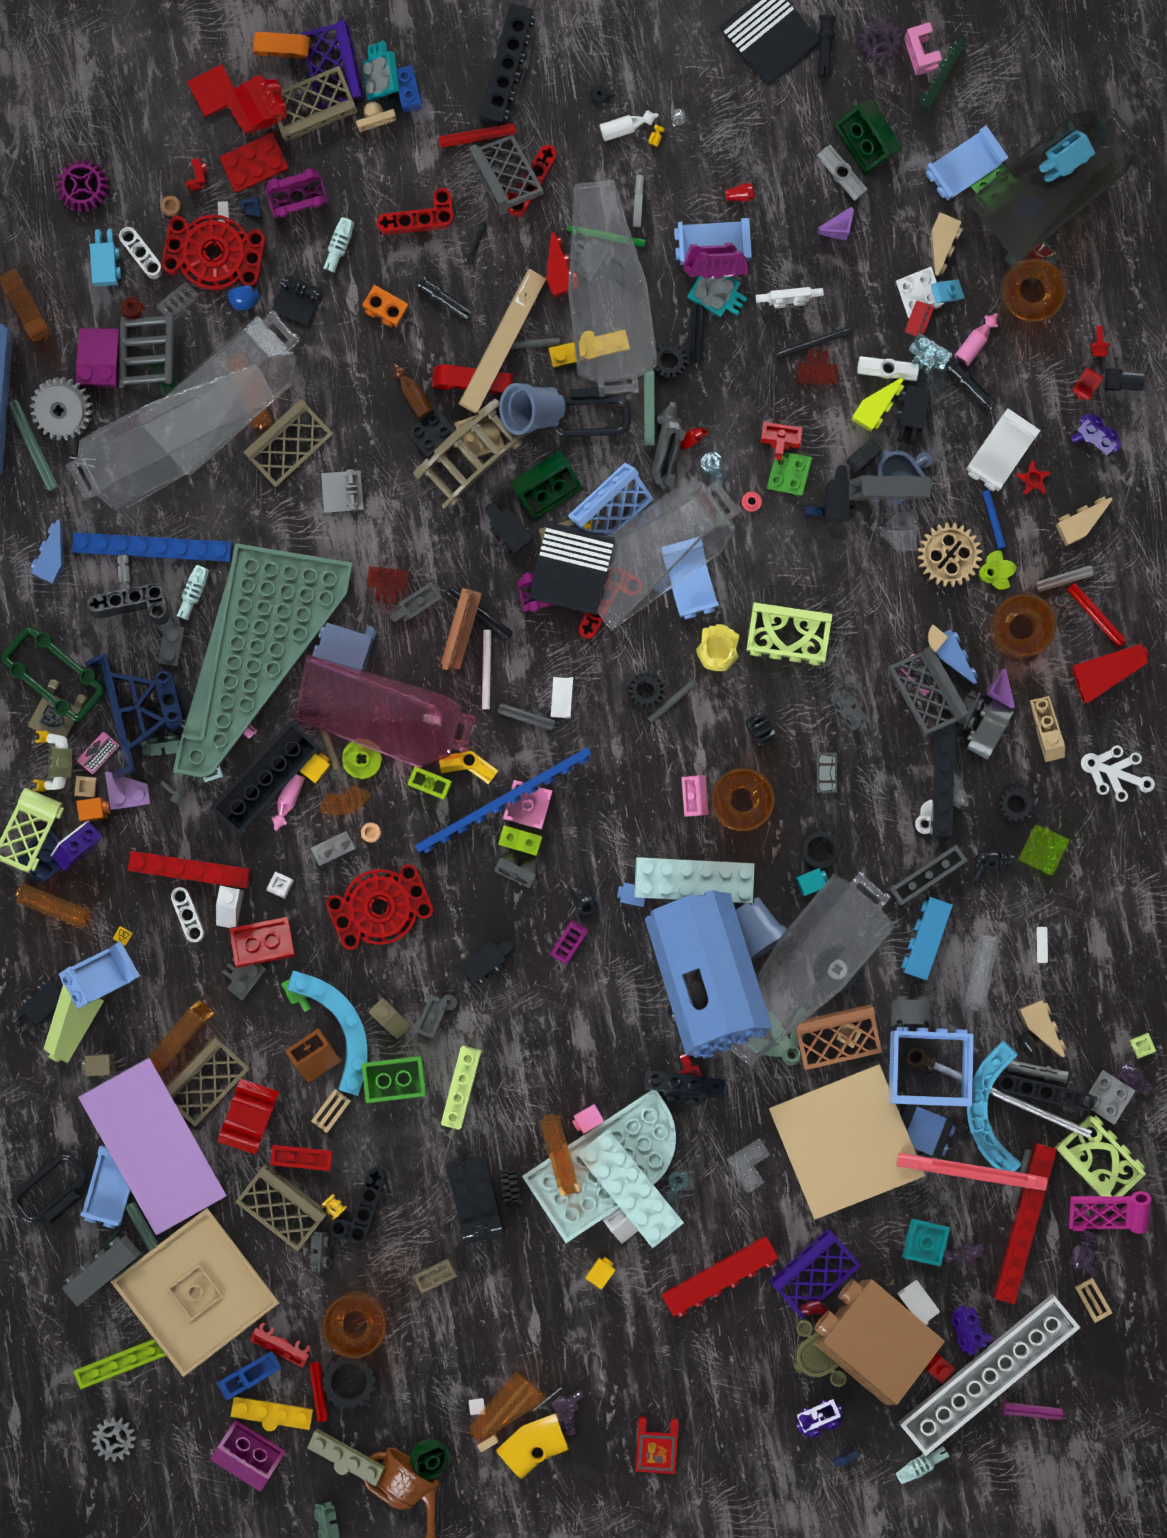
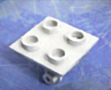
[896,267,944,318]

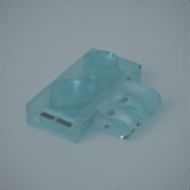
[908,333,952,373]

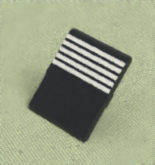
[719,0,820,86]
[529,521,615,615]

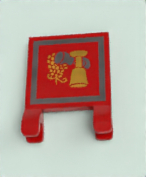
[635,1417,679,1474]

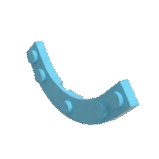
[287,971,367,1096]
[967,1040,1021,1172]

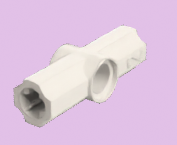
[857,356,919,381]

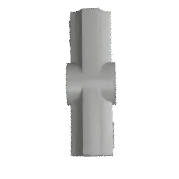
[817,145,868,202]

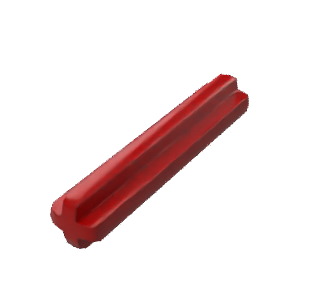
[309,1362,328,1422]

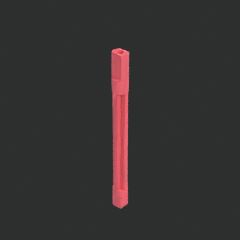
[896,1153,1048,1191]

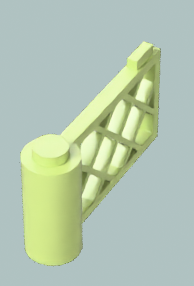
[0,788,64,873]

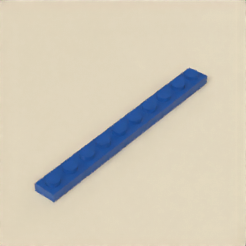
[415,747,592,854]

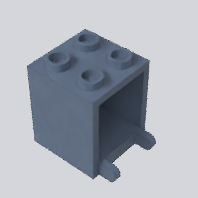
[312,622,376,678]

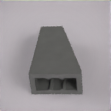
[849,476,932,501]

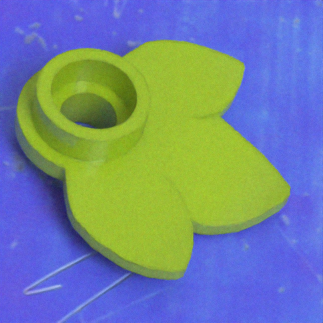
[979,550,1017,590]

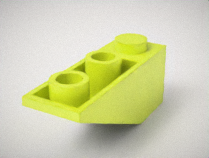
[851,378,904,432]

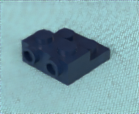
[18,829,62,885]

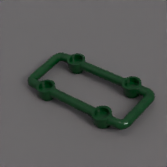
[1,626,105,722]

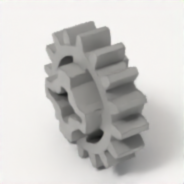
[92,1417,136,1462]

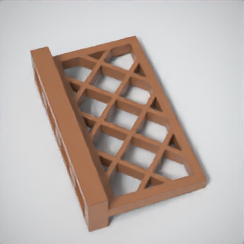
[441,588,482,670]
[793,1004,882,1070]

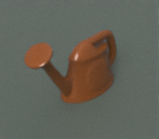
[364,1447,439,1538]

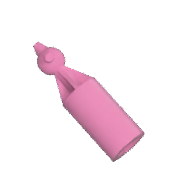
[954,313,998,366]
[271,774,305,831]

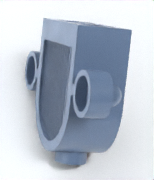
[870,449,932,507]

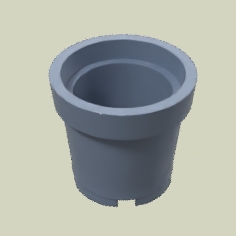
[499,383,565,435]
[736,897,791,961]

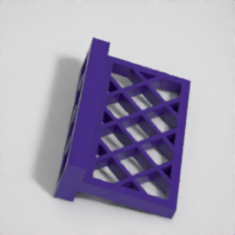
[301,20,365,109]
[769,1228,861,1318]

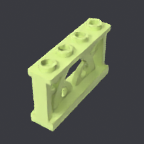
[746,603,832,665]
[441,1045,482,1130]
[1054,1115,1146,1196]

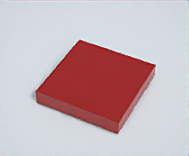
[187,64,234,118]

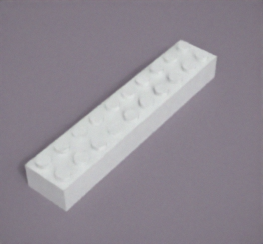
[898,1294,1080,1456]

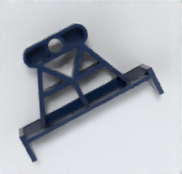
[85,653,183,779]

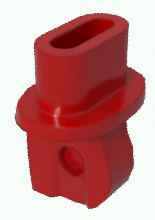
[1089,326,1111,357]
[680,428,708,450]

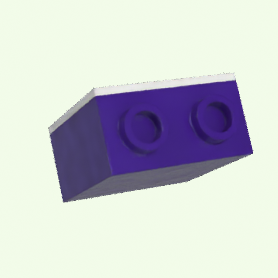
[51,820,102,872]

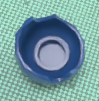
[227,286,259,311]

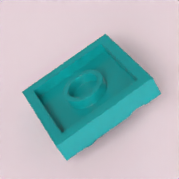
[902,1218,950,1267]

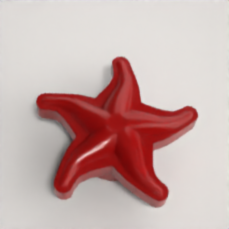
[1016,461,1051,495]

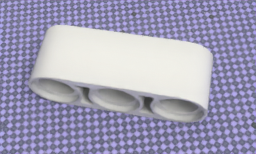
[119,227,163,279]
[171,887,205,942]

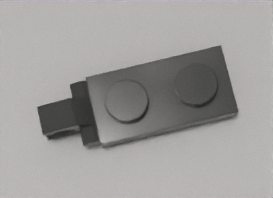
[389,582,443,624]

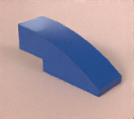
[216,1351,281,1400]

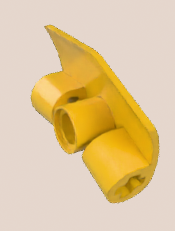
[496,1414,569,1479]

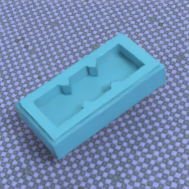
[931,279,964,303]

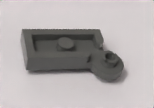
[157,618,185,667]
[414,995,457,1039]

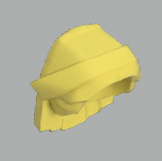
[696,624,740,671]

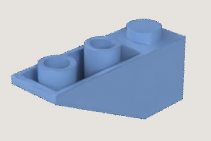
[30,520,64,585]
[935,629,978,685]

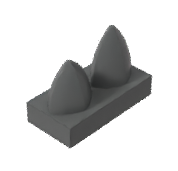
[494,852,536,889]

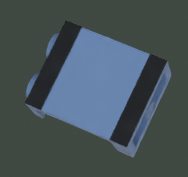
[902,1104,956,1159]

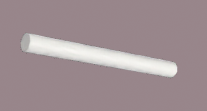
[482,630,491,709]

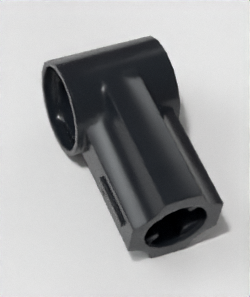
[1104,368,1145,391]

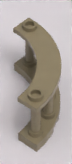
[413,398,527,509]

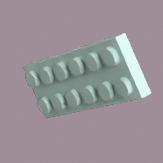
[634,858,754,903]
[577,1129,684,1248]

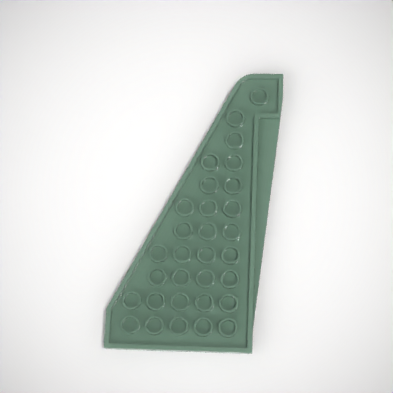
[173,543,353,778]

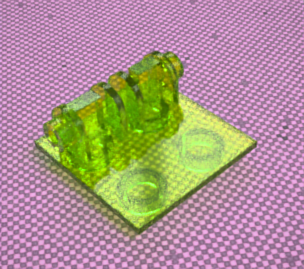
[1018,824,1070,876]

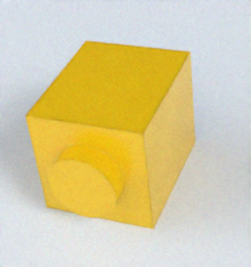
[300,752,331,784]
[585,1257,615,1290]

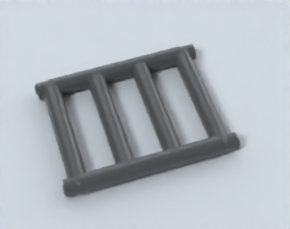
[118,312,174,388]

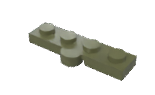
[307,1429,386,1486]

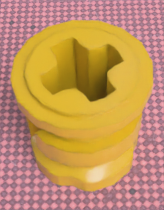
[321,1194,347,1221]

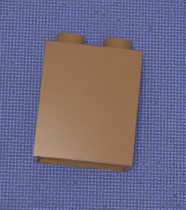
[813,1279,945,1405]

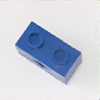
[397,65,422,113]

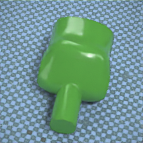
[281,979,311,1012]

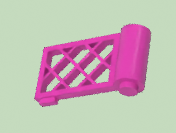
[1069,1191,1151,1234]

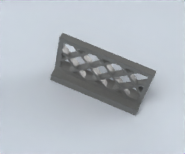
[469,135,544,215]
[888,646,969,736]

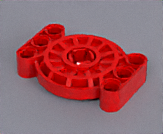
[162,215,266,291]
[326,864,434,950]

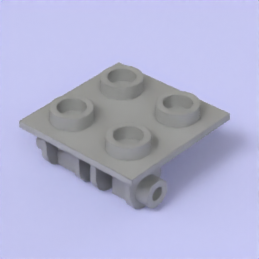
[321,469,364,513]
[1082,1070,1136,1125]

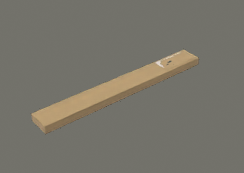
[458,269,546,414]

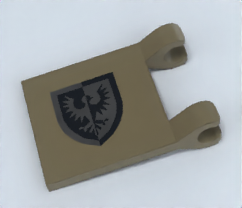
[28,680,87,738]

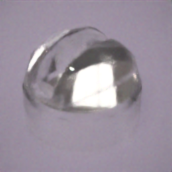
[671,109,687,126]

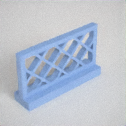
[568,463,653,537]

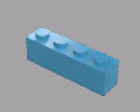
[901,897,953,980]

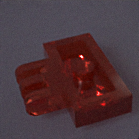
[797,350,837,385]
[367,566,409,603]

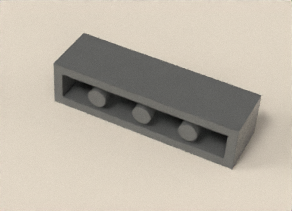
[889,844,967,906]
[62,1235,141,1307]

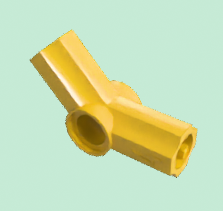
[439,751,498,785]

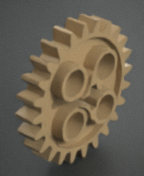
[917,523,982,587]

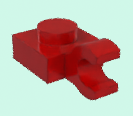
[679,1053,702,1077]

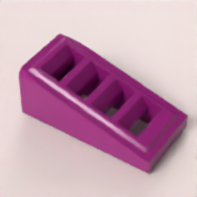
[550,919,588,965]

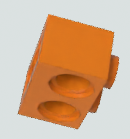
[362,285,409,328]
[76,797,111,822]

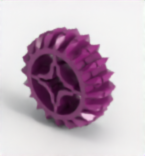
[55,159,109,212]

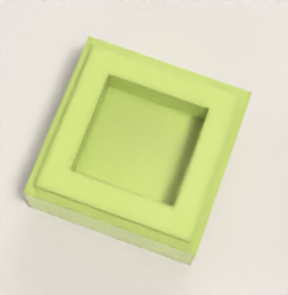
[1129,1033,1156,1059]

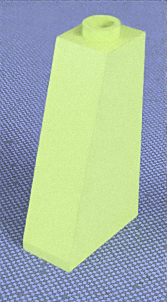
[44,985,104,1063]

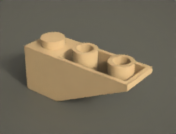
[930,213,962,279]
[1055,496,1112,546]
[1030,696,1065,762]
[1018,1000,1066,1057]

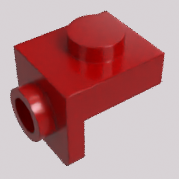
[185,158,208,191]
[1072,367,1103,401]
[925,1353,955,1384]

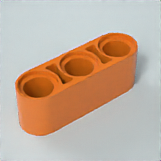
[252,32,310,59]

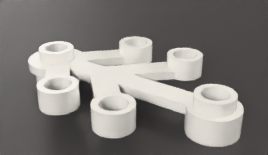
[1081,746,1155,802]

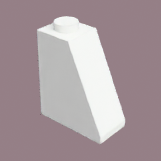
[216,886,244,928]

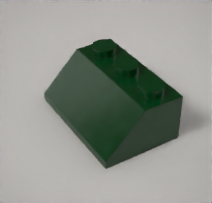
[834,99,903,174]
[510,450,583,521]

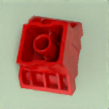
[222,75,287,134]
[217,1079,279,1155]

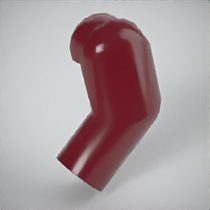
[801,1300,829,1317]

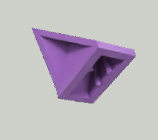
[817,207,854,241]
[985,669,1015,709]

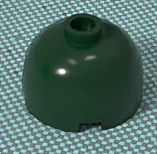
[410,1439,451,1481]

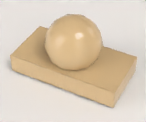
[356,102,396,132]

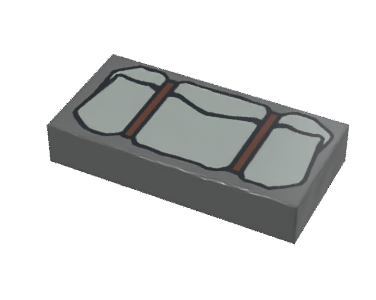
[816,753,837,793]

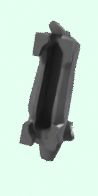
[651,402,686,489]

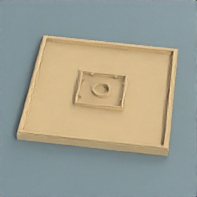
[769,1064,926,1220]
[111,1208,280,1377]

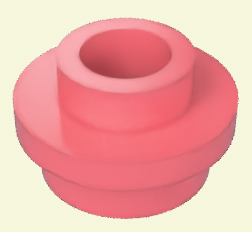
[742,492,762,512]

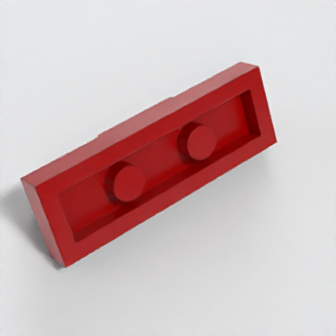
[270,1145,332,1171]
[250,1323,310,1368]

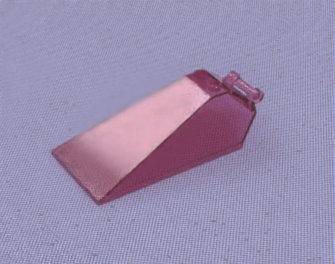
[294,655,476,768]

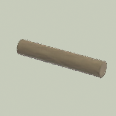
[319,724,341,771]

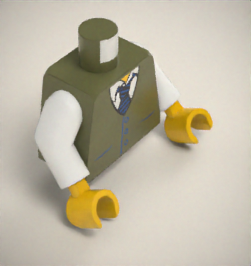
[33,731,72,792]

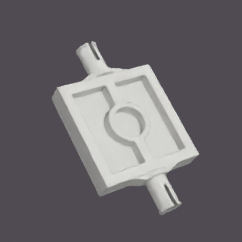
[756,287,824,308]

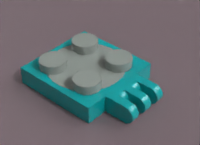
[362,41,399,101]
[687,276,748,318]

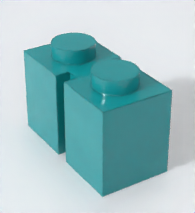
[795,868,829,896]

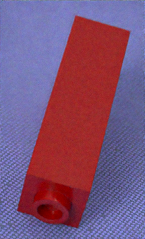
[1071,644,1149,704]

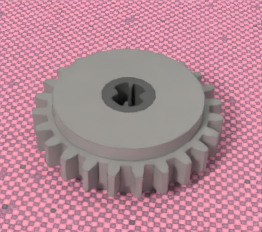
[30,377,93,440]

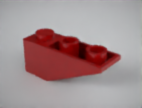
[546,232,578,298]

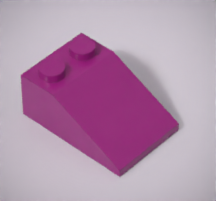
[76,328,120,388]

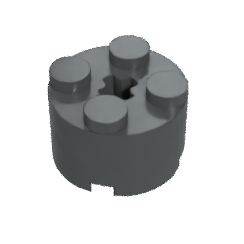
[891,996,931,1028]

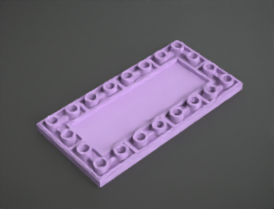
[78,1058,226,1235]

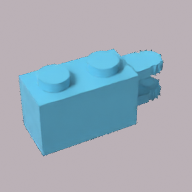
[1039,130,1095,182]
[90,229,121,286]

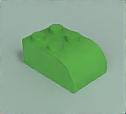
[361,1056,427,1103]

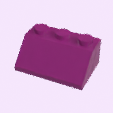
[210,1420,286,1492]

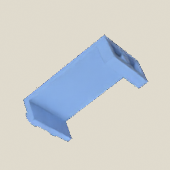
[926,125,1008,201]
[674,218,752,265]
[661,537,719,620]

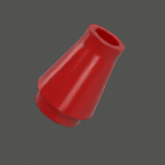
[725,182,755,202]

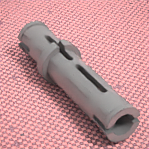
[1007,1060,1068,1084]

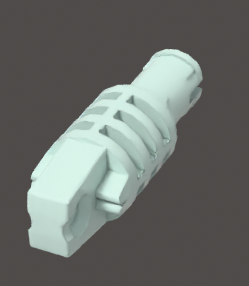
[323,217,354,273]
[176,565,209,620]
[896,1446,949,1484]

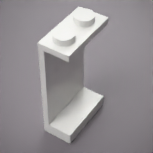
[966,408,1041,491]

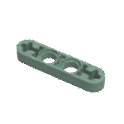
[644,370,655,446]

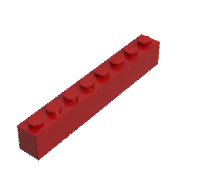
[993,1143,1057,1304]

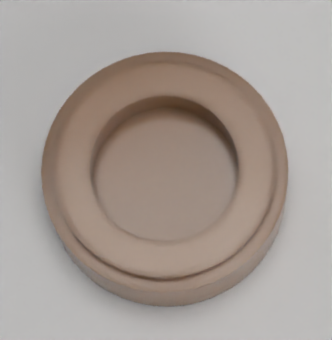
[161,196,181,217]

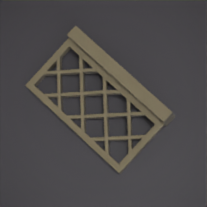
[278,66,358,142]
[243,399,333,487]
[166,1035,250,1127]
[235,1163,327,1252]

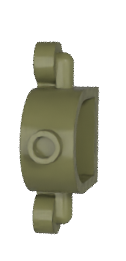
[793,1320,846,1387]

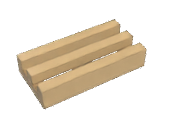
[311,1089,351,1133]
[1075,1277,1112,1323]

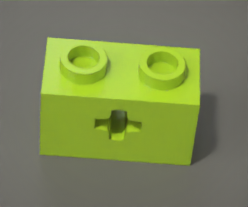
[407,767,452,800]
[498,825,542,856]

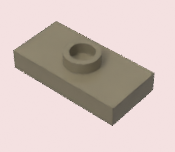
[413,1258,457,1294]

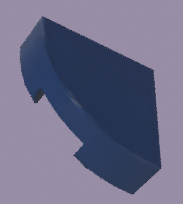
[238,197,262,218]
[804,506,824,517]
[832,1449,860,1467]

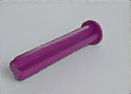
[1002,1400,1063,1420]

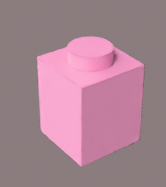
[572,1104,604,1134]

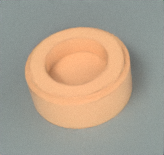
[361,823,381,843]

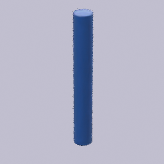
[982,490,1006,549]

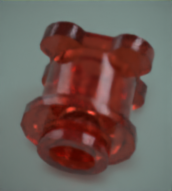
[121,297,145,319]

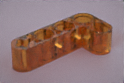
[0,267,52,344]

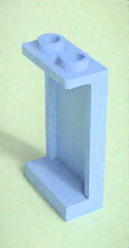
[59,941,140,1009]
[80,1145,131,1229]

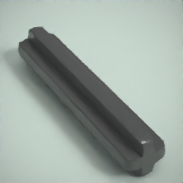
[498,703,555,730]

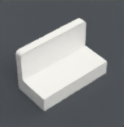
[551,677,573,718]
[603,1208,638,1243]
[897,1280,940,1325]

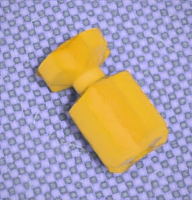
[648,125,665,146]

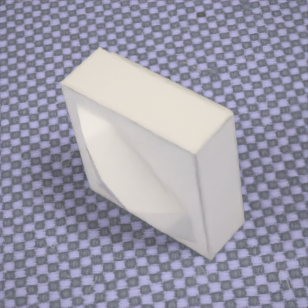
[267,872,294,899]

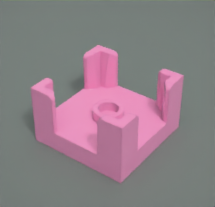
[904,22,942,76]
[503,780,552,830]

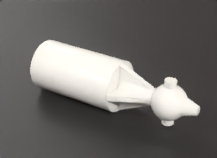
[599,111,659,141]

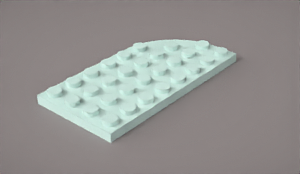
[522,1090,676,1243]

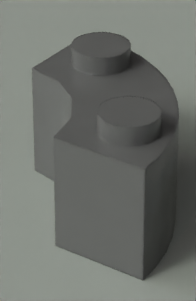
[966,700,1014,759]

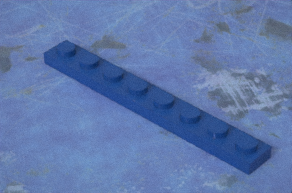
[72,532,232,562]

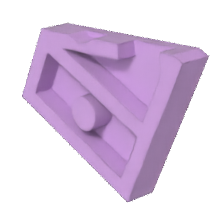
[105,772,151,810]

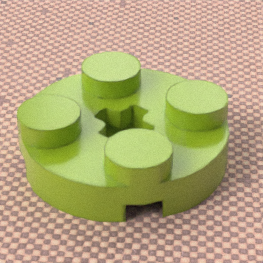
[342,739,382,779]

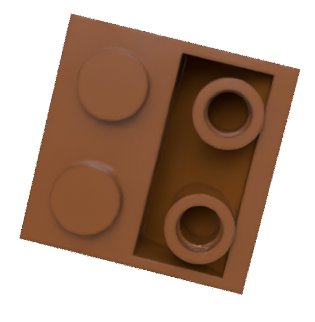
[285,1028,342,1083]

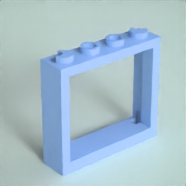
[889,1027,973,1106]

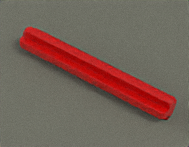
[439,123,516,148]
[1067,583,1126,647]

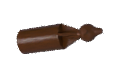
[392,363,434,419]

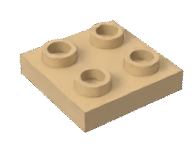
[454,415,505,461]

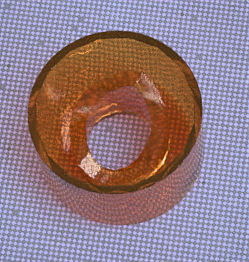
[1000,258,1066,322]
[990,593,1057,659]
[710,768,775,832]
[322,1291,388,1359]

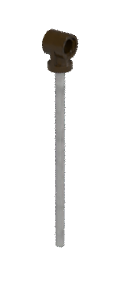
[905,1047,1092,1138]

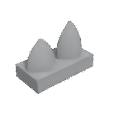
[311,831,355,866]

